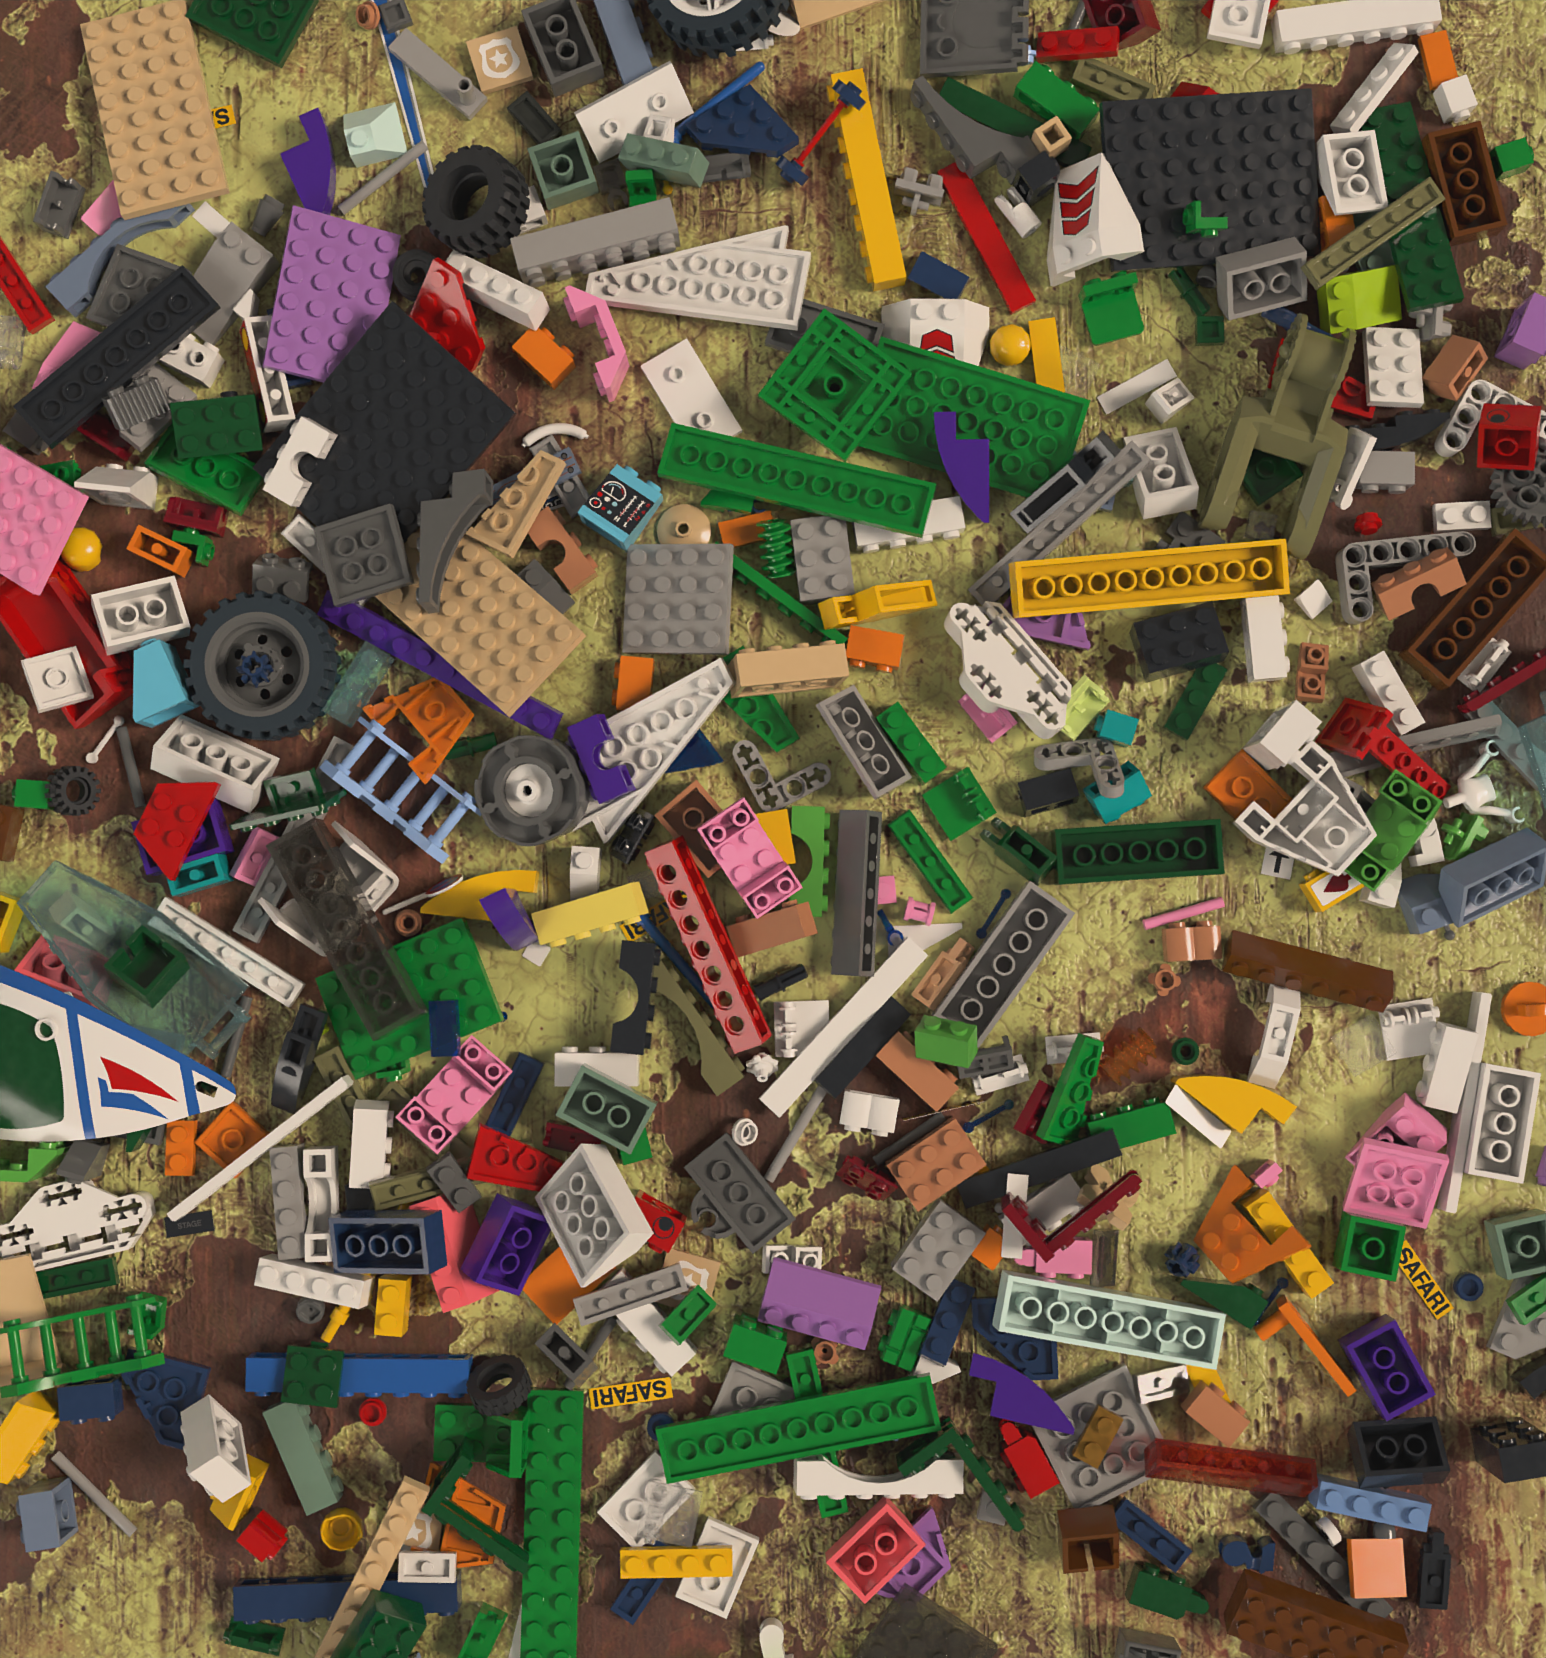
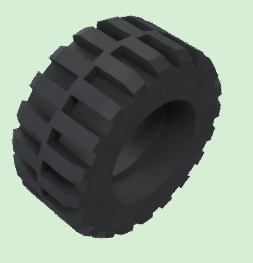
[422,145,530,259]

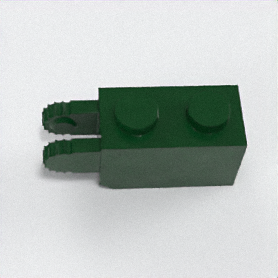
[980,817,1057,886]
[1124,1562,1209,1620]

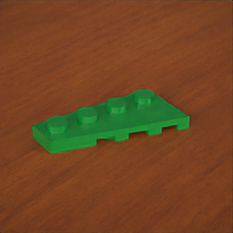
[722,646,800,753]
[1036,1033,1104,1144]

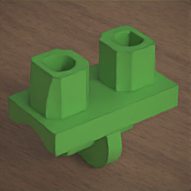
[1441,812,1489,861]

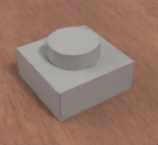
[976,1489,1011,1526]

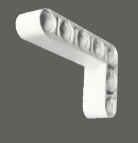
[1435,380,1546,457]

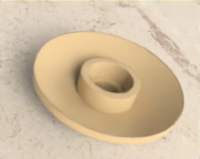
[657,504,711,544]

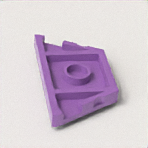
[987,595,1091,651]
[877,1505,951,1606]

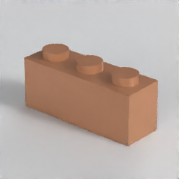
[726,899,818,958]
[876,1031,959,1112]

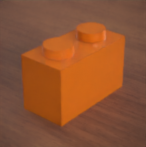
[512,326,576,390]
[126,524,196,578]
[846,625,905,673]
[612,656,655,713]

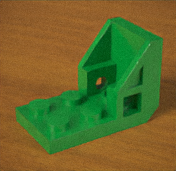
[433,1402,529,1478]

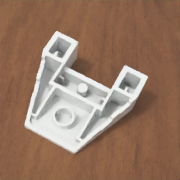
[1232,740,1377,876]

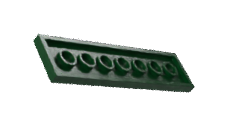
[1359,101,1464,313]

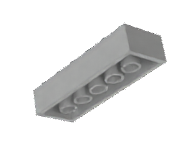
[510,197,680,288]
[931,881,1075,1048]

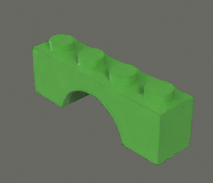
[789,806,830,917]

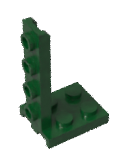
[895,1416,1025,1532]
[421,1436,529,1574]

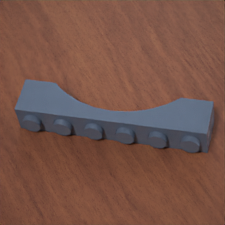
[45,204,195,318]

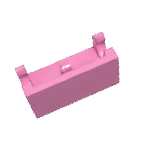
[958,683,1018,744]

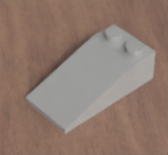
[193,221,281,346]

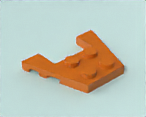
[362,678,475,784]
[1193,1165,1312,1283]
[410,1461,507,1568]

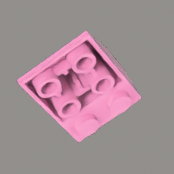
[1345,1092,1447,1166]

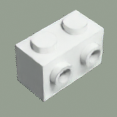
[158,334,225,388]

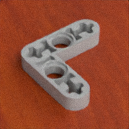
[1034,737,1124,798]
[733,740,831,812]

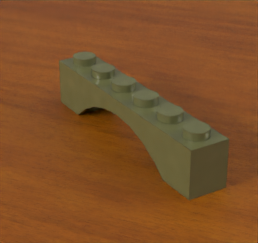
[648,942,745,1096]

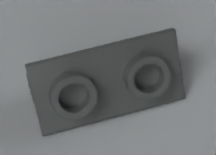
[702,153,751,183]

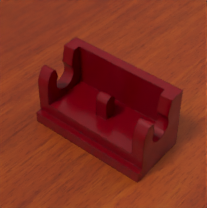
[76,412,136,462]
[163,497,229,537]
[542,1119,601,1153]

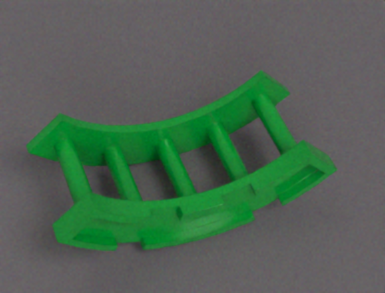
[0,1293,165,1398]

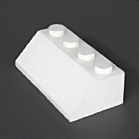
[150,714,279,813]

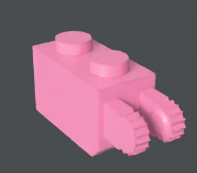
[1013,1235,1092,1279]

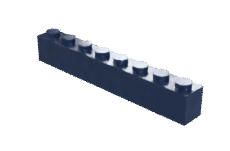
[233,1569,462,1625]

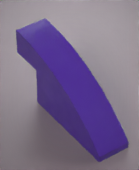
[280,108,336,215]
[934,412,989,523]
[479,888,539,951]
[969,1353,1075,1435]

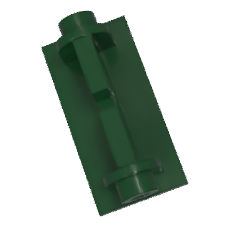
[223,1615,286,1656]

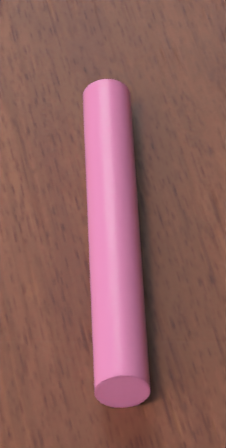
[1142,897,1225,930]

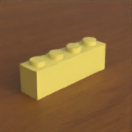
[531,881,649,948]

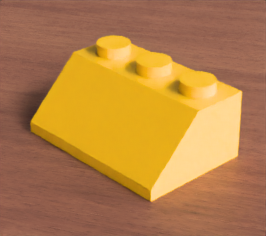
[0,1391,60,1484]

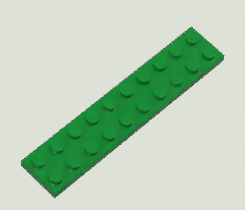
[657,423,936,538]
[655,1372,941,1484]
[520,1387,584,1658]

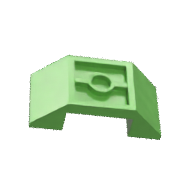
[1344,769,1443,892]
[0,1141,72,1182]

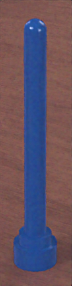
[674,62,765,144]
[636,909,714,1010]

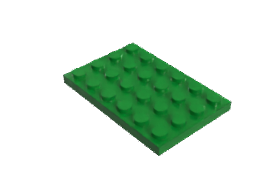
[315,917,504,1080]

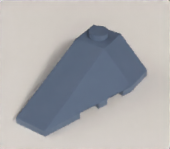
[1398,874,1453,934]

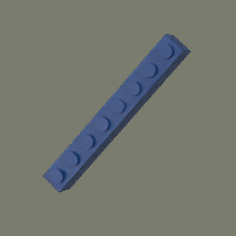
[245,1352,473,1398]

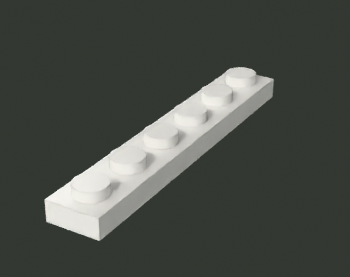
[151,897,306,1008]

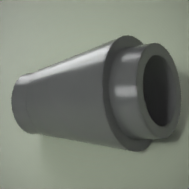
[251,194,285,237]

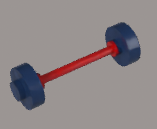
[775,79,866,186]

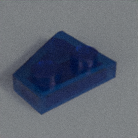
[664,728,724,774]

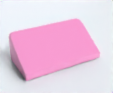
[81,180,122,236]

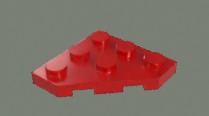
[409,257,486,372]

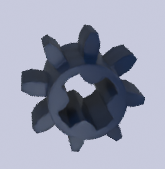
[236,651,274,688]
[1164,1242,1200,1278]

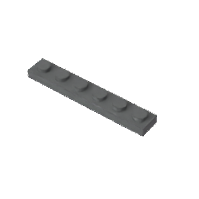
[1252,1487,1393,1618]

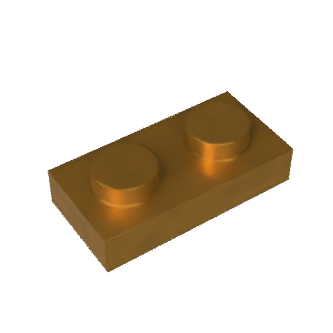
[1072,1404,1124,1469]

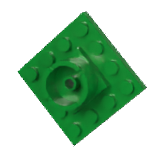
[758,308,912,462]

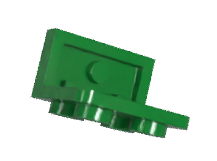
[1078,271,1144,346]

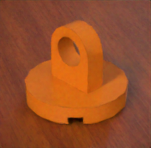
[1500,981,1546,1036]

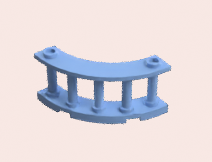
[319,716,482,864]

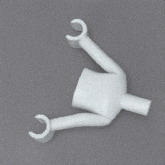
[1443,740,1525,824]

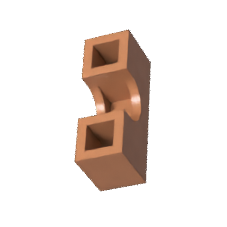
[527,506,598,595]
[1371,547,1467,621]

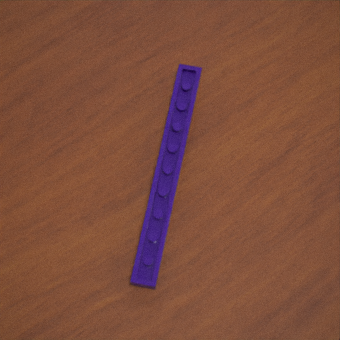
[317,590,564,738]

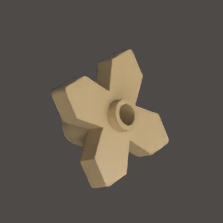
[1076,1164,1139,1231]

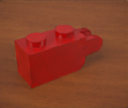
[998,1419,1060,1499]

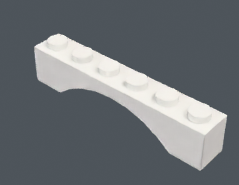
[793,1453,964,1500]

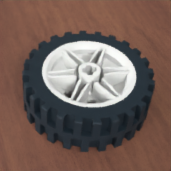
[646,0,790,59]

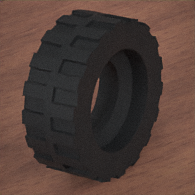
[466,1354,532,1417]

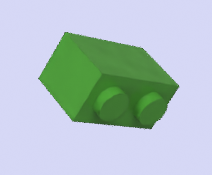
[914,1015,978,1068]

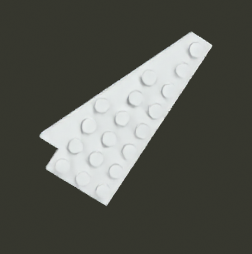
[585,225,811,331]
[564,658,735,843]

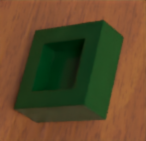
[1194,316,1225,346]

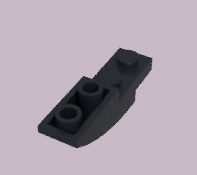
[1345,409,1450,451]
[271,1003,329,1114]

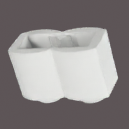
[839,1089,899,1137]

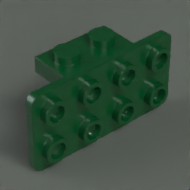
[229,767,347,832]

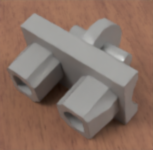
[894,167,944,216]
[1409,304,1453,342]

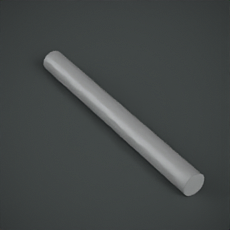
[337,140,428,215]
[764,1085,827,1183]
[51,1451,138,1537]

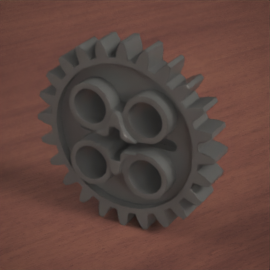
[1489,448,1546,529]

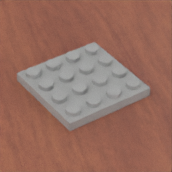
[622,544,734,655]
[1032,1363,1176,1508]

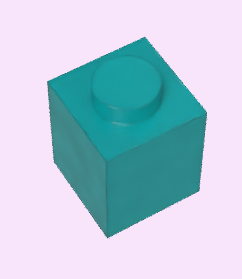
[1094,709,1139,748]

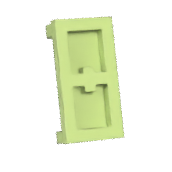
[1059,674,1110,741]

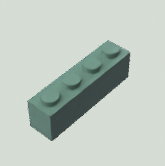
[262,1401,344,1516]

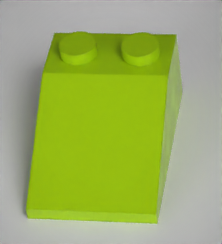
[1317,265,1402,334]

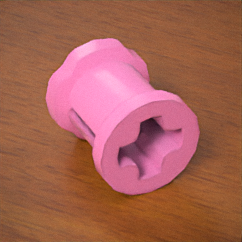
[903,896,936,926]

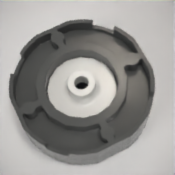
[474,734,590,846]

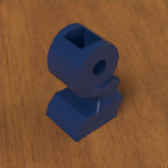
[1218,1534,1275,1574]

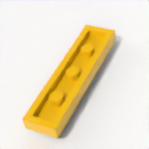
[620,1545,733,1579]

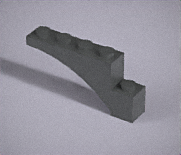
[910,76,1040,185]
[416,469,493,614]

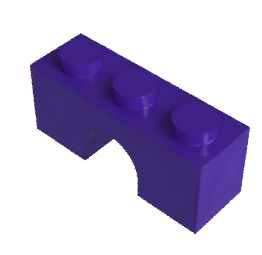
[567,714,636,804]

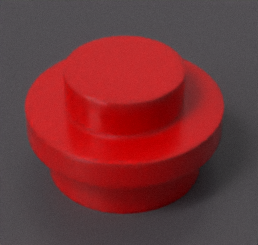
[1354,512,1383,535]
[359,1397,387,1426]

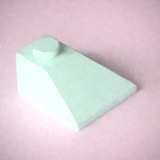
[343,102,407,168]

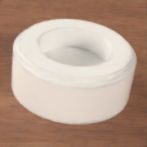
[1315,1516,1342,1546]

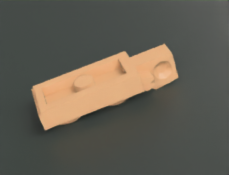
[912,938,975,1011]

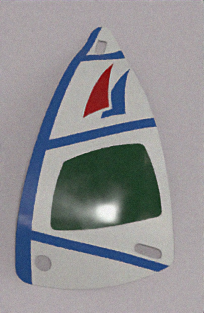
[0,965,236,1142]

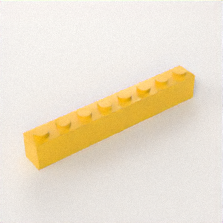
[826,68,906,292]

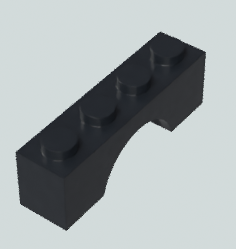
[610,940,661,1055]

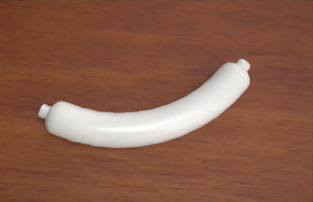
[521,423,589,447]

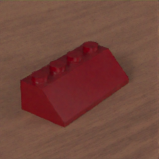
[1082,0,1161,50]

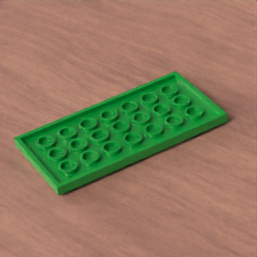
[859,336,1091,497]

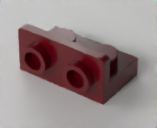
[1013,1079,1055,1145]

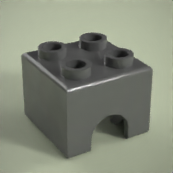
[1114,1627,1182,1658]

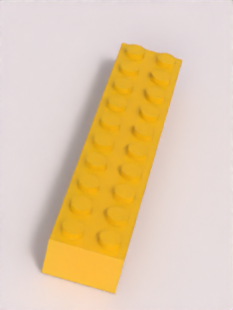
[1008,539,1290,618]

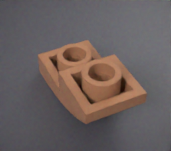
[1295,642,1329,703]

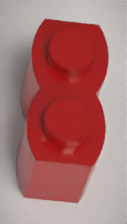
[236,1509,288,1563]

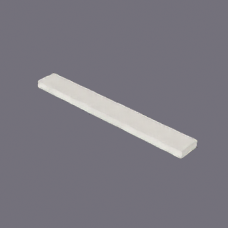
[759,937,928,1118]
[1437,992,1492,1213]
[167,1075,354,1222]

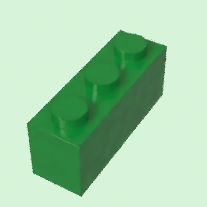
[1013,61,1099,141]
[875,701,947,786]
[1085,1096,1177,1149]

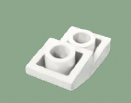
[762,1244,822,1274]

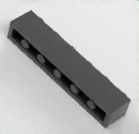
[831,810,882,977]

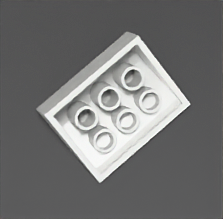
[535,1144,654,1288]

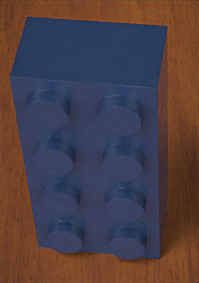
[328,1210,447,1274]

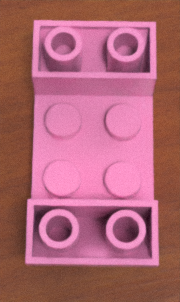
[563,285,629,402]
[697,797,803,919]
[395,1035,513,1155]

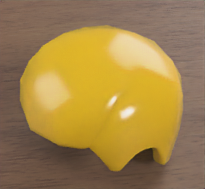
[989,324,1031,366]
[61,527,103,572]
[320,1507,363,1551]

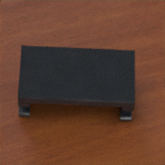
[1017,768,1080,817]

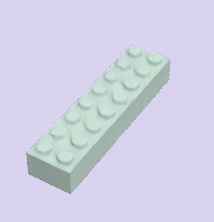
[992,1270,1226,1370]

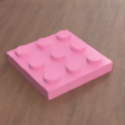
[1342,1137,1449,1229]

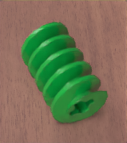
[756,519,796,578]

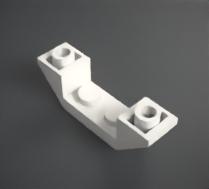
[1247,984,1301,1089]

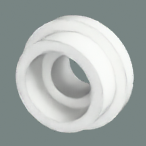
[732,1118,758,1146]

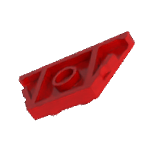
[133,782,221,881]

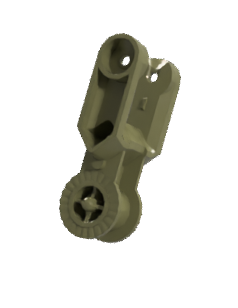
[1198,313,1357,560]

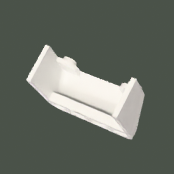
[258,821,399,956]

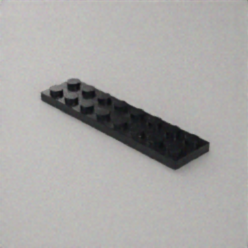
[13,265,221,449]

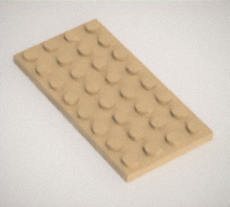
[80,0,230,220]
[374,527,586,718]

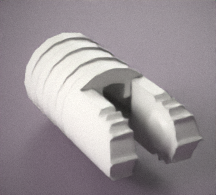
[994,186,1042,239]

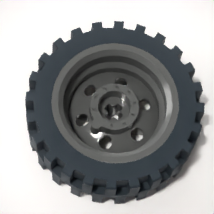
[183,590,341,741]

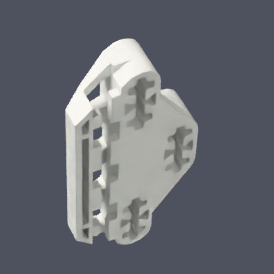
[944,601,1072,739]
[0,1180,156,1271]

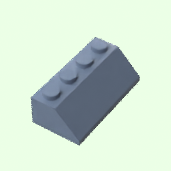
[1438,828,1546,928]

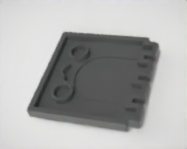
[920,0,1029,78]

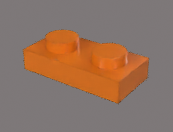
[165,1119,197,1176]

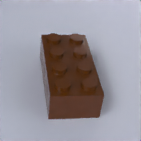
[1421,121,1508,247]

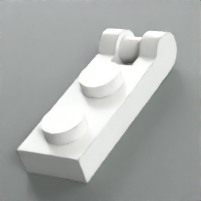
[1329,427,1377,510]

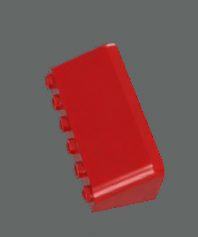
[0,557,134,729]

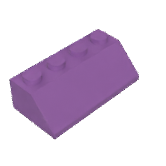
[757,1257,881,1350]

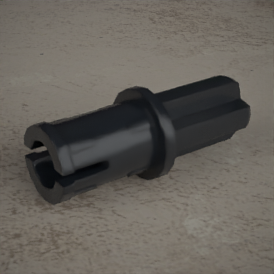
[753,964,808,1001]

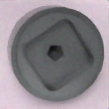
[296,1297,325,1324]

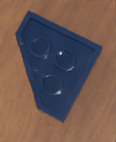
[685,84,799,158]
[971,1296,1059,1381]
[121,1346,211,1450]

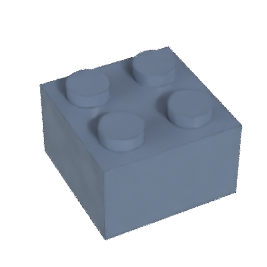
[16,1476,78,1552]

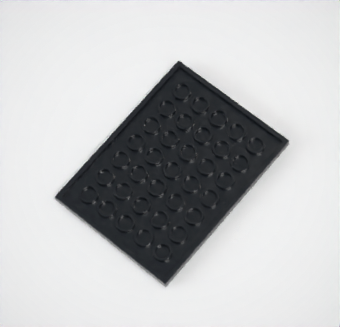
[1099,88,1321,272]
[253,301,517,544]

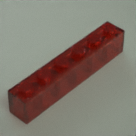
[1144,1438,1318,1497]

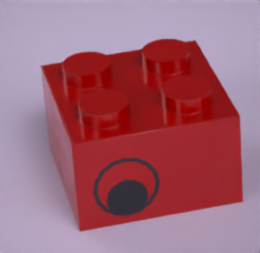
[1477,403,1541,471]
[635,1189,687,1254]

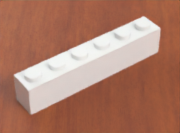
[1271,0,1442,54]

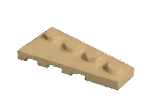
[465,450,567,559]

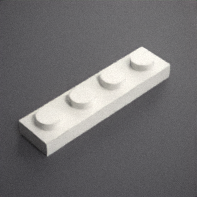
[1330,43,1419,134]

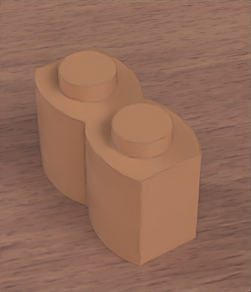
[1162,920,1223,962]

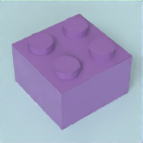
[1494,292,1546,370]

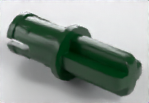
[1168,267,1211,316]
[445,732,498,760]

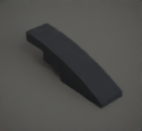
[814,996,911,1099]

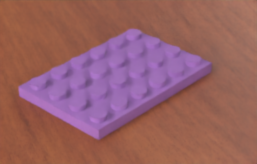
[262,205,401,383]

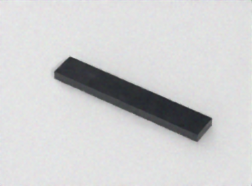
[957,1127,1123,1209]

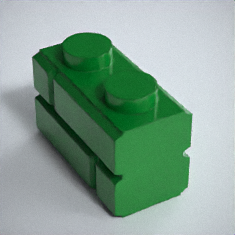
[877,1303,932,1371]

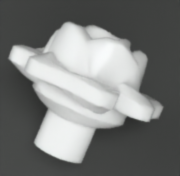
[746,1053,778,1082]

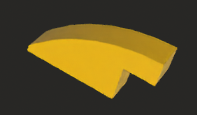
[818,580,938,630]
[420,870,539,921]
[1170,1074,1297,1134]

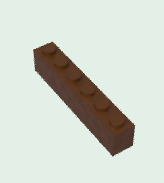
[1222,930,1393,1013]

